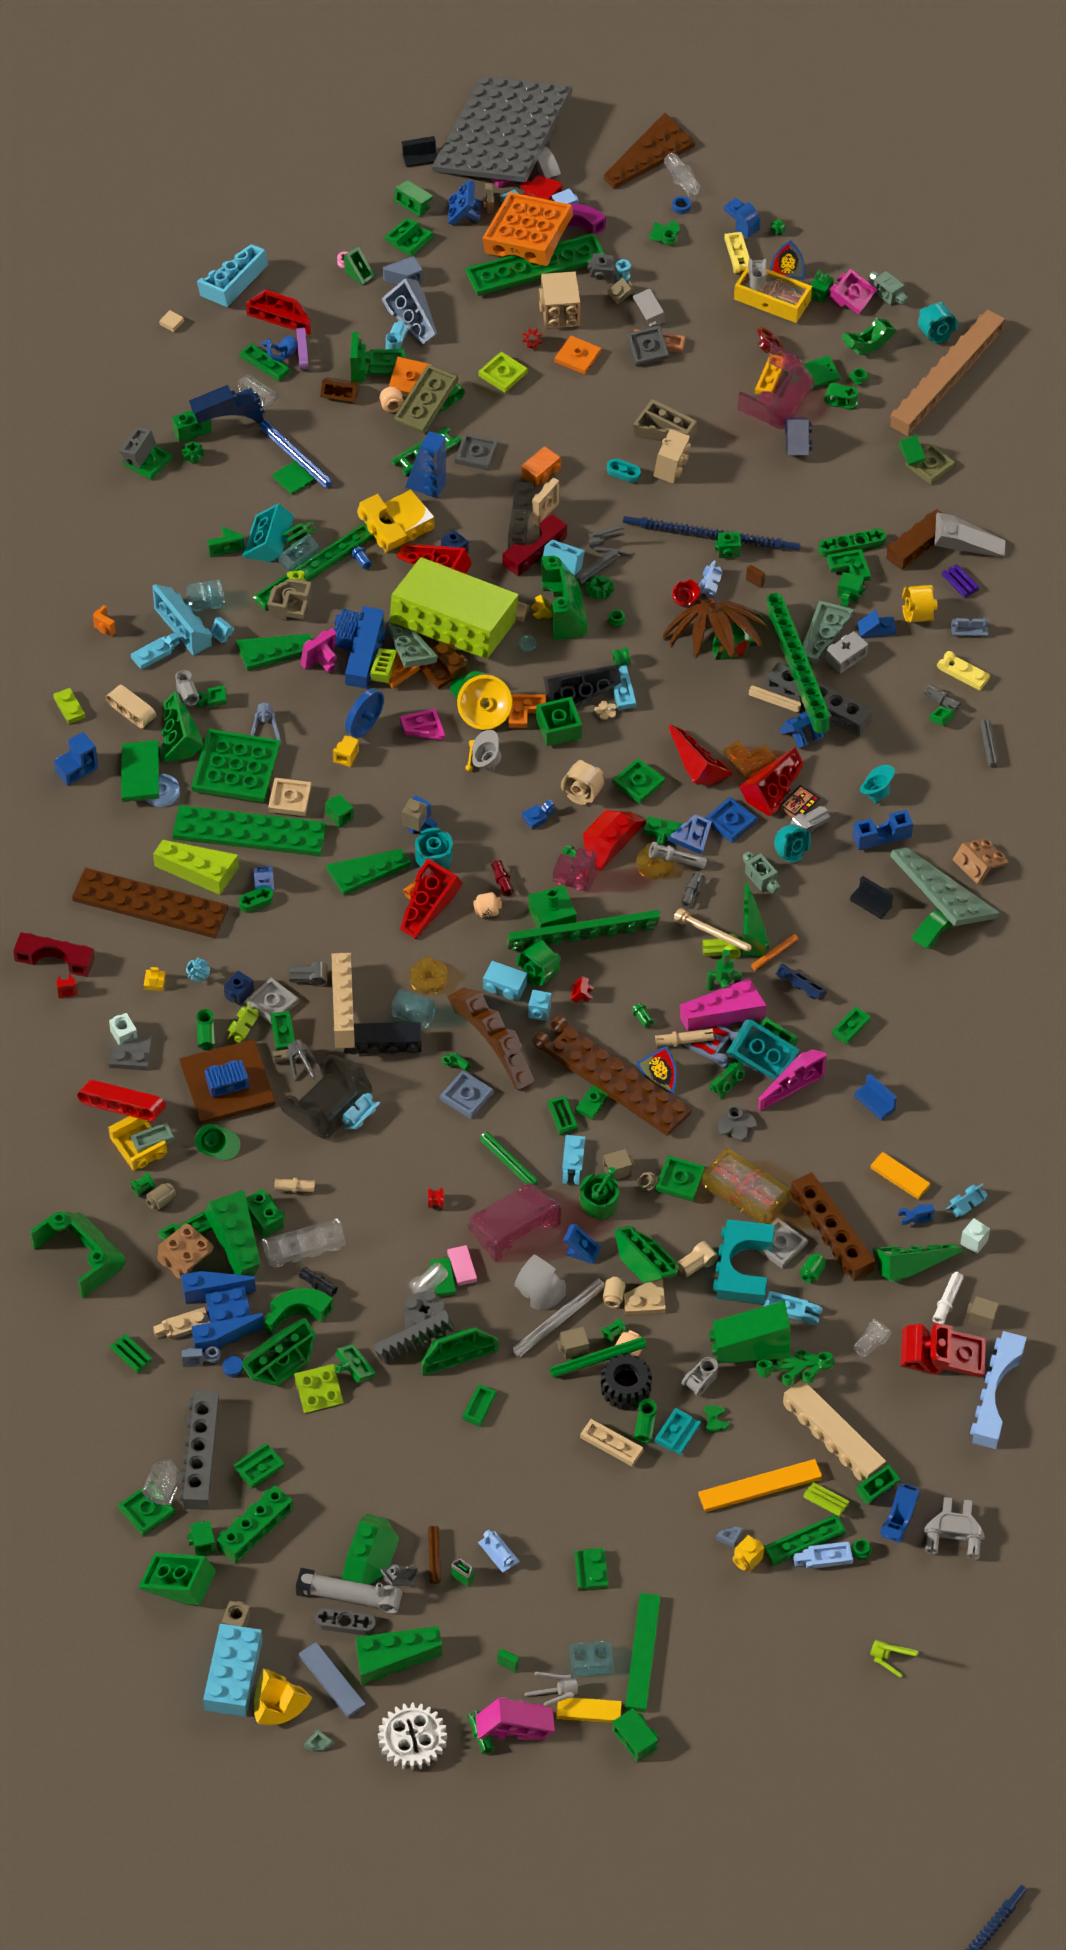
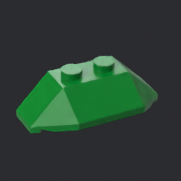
[615,1226,679,1283]
[241,1318,316,1386]
[421,1327,499,1376]
[342,1513,400,1585]

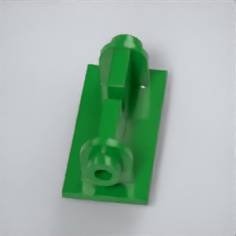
[709,1061,746,1099]

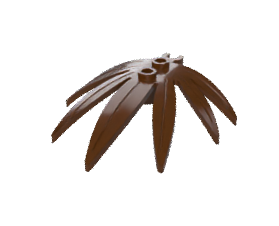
[663,597,768,659]

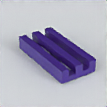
[942,564,979,598]

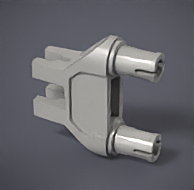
[924,1497,985,1560]

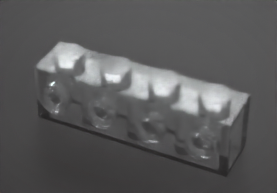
[261,1219,346,1268]

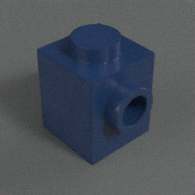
[441,530,469,553]
[224,971,254,1006]

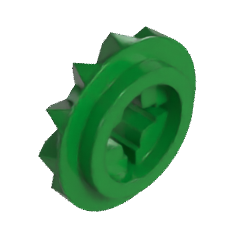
[585,574,614,599]

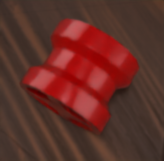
[428,1188,444,1208]

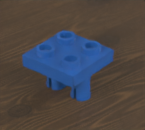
[448,179,482,226]
[779,712,825,748]

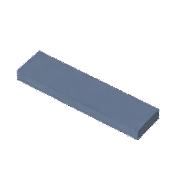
[299,1642,365,1718]

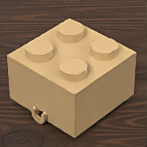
[654,429,691,483]

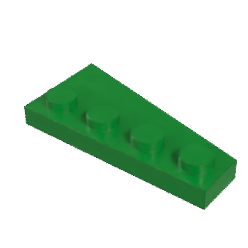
[235,634,313,671]
[326,848,410,896]

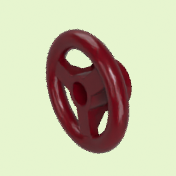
[757,327,784,354]

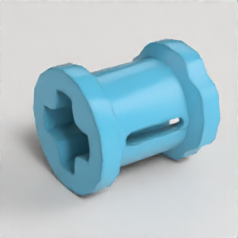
[615,259,631,281]

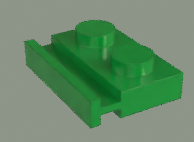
[370,349,405,375]
[234,1443,285,1489]
[574,1548,608,1591]

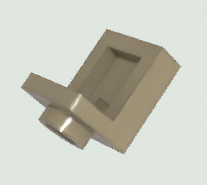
[607,278,637,305]

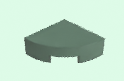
[304,1729,334,1752]

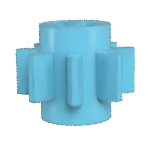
[186,957,210,983]

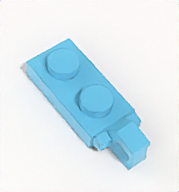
[131,632,180,669]

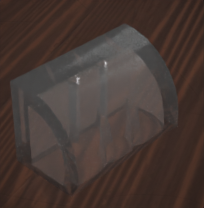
[238,375,279,410]
[142,1459,182,1505]

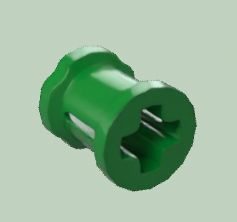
[130,1172,156,1197]
[601,1318,627,1344]

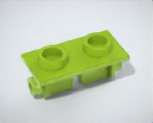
[227,1002,259,1042]

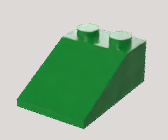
[138,1553,216,1605]

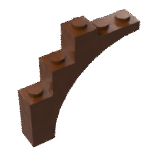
[447,988,535,1090]

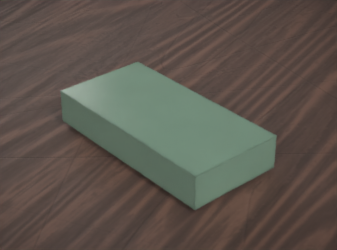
[131,1122,175,1154]

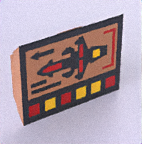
[779,785,821,818]

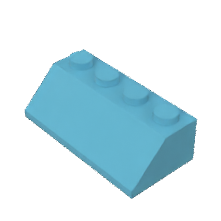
[152,584,212,656]

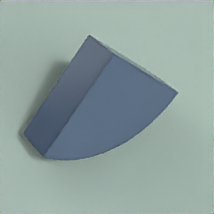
[716,1527,743,1548]

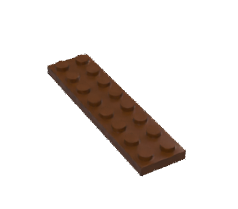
[72,867,228,939]

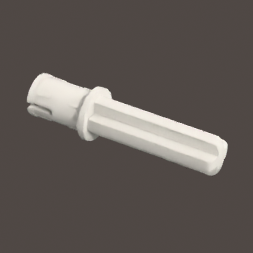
[932,1272,963,1324]

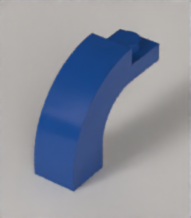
[880,1482,921,1543]

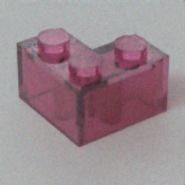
[553,848,597,892]

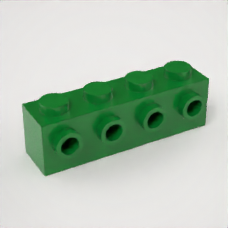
[217,1485,293,1564]

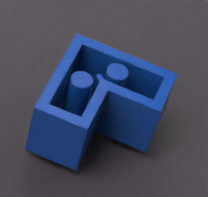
[54,732,98,786]

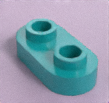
[607,459,641,483]

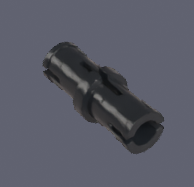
[299,1267,338,1297]

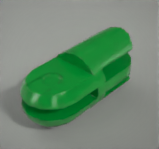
[283,521,317,548]

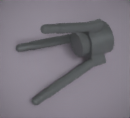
[589,526,631,555]
[286,1039,325,1081]

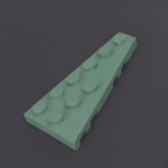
[890,848,1000,926]

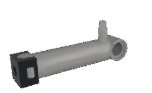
[296,1568,403,1614]

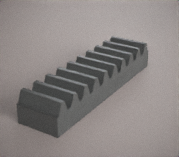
[373,1310,454,1364]

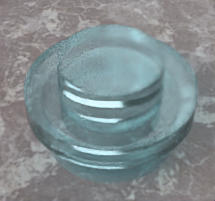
[518,635,537,652]

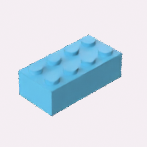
[203,1624,262,1717]

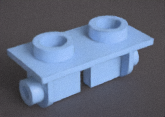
[699,561,723,598]
[478,1530,520,1573]

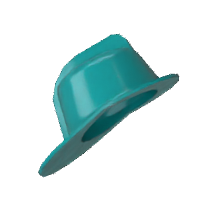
[860,765,895,804]

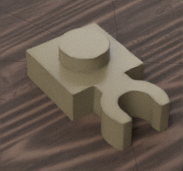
[483,183,494,214]

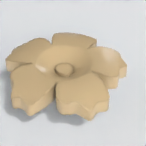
[594,701,617,720]

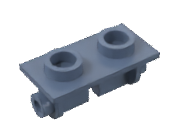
[951,617,989,636]

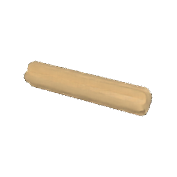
[749,685,801,712]

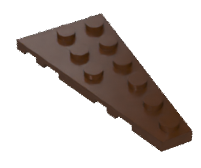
[604,113,695,189]

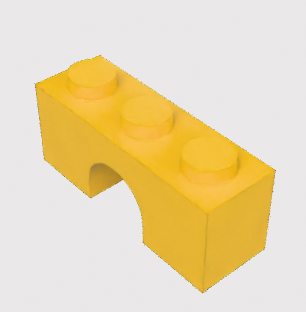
[357,494,407,553]

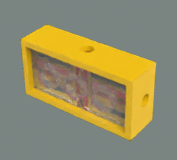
[734,266,812,323]

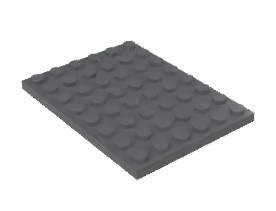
[432,76,573,182]

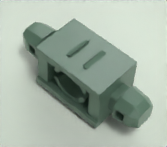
[868,271,908,305]
[743,851,780,894]

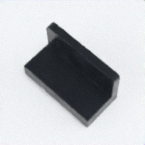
[401,136,438,167]
[850,876,893,919]

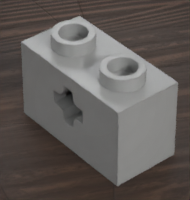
[826,631,868,674]

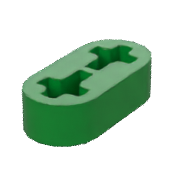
[239,887,273,913]

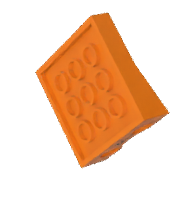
[482,192,573,266]

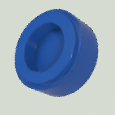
[223,1356,243,1377]

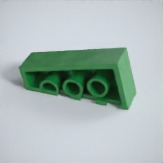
[355,1626,442,1686]

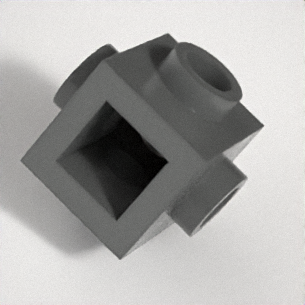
[587,253,613,279]

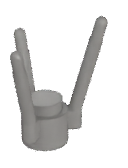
[524,1672,578,1706]

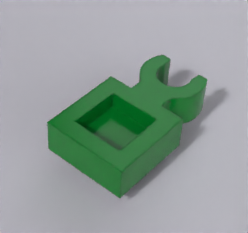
[196,685,227,708]

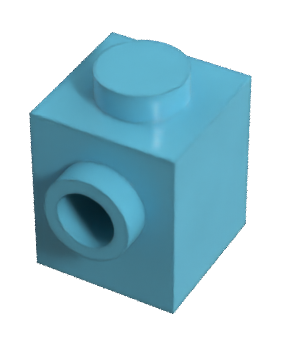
[528,990,551,1022]

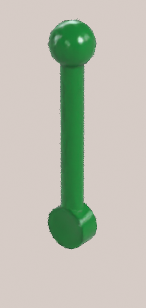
[592,1167,616,1199]

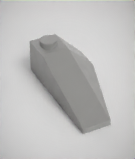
[935,513,1005,558]

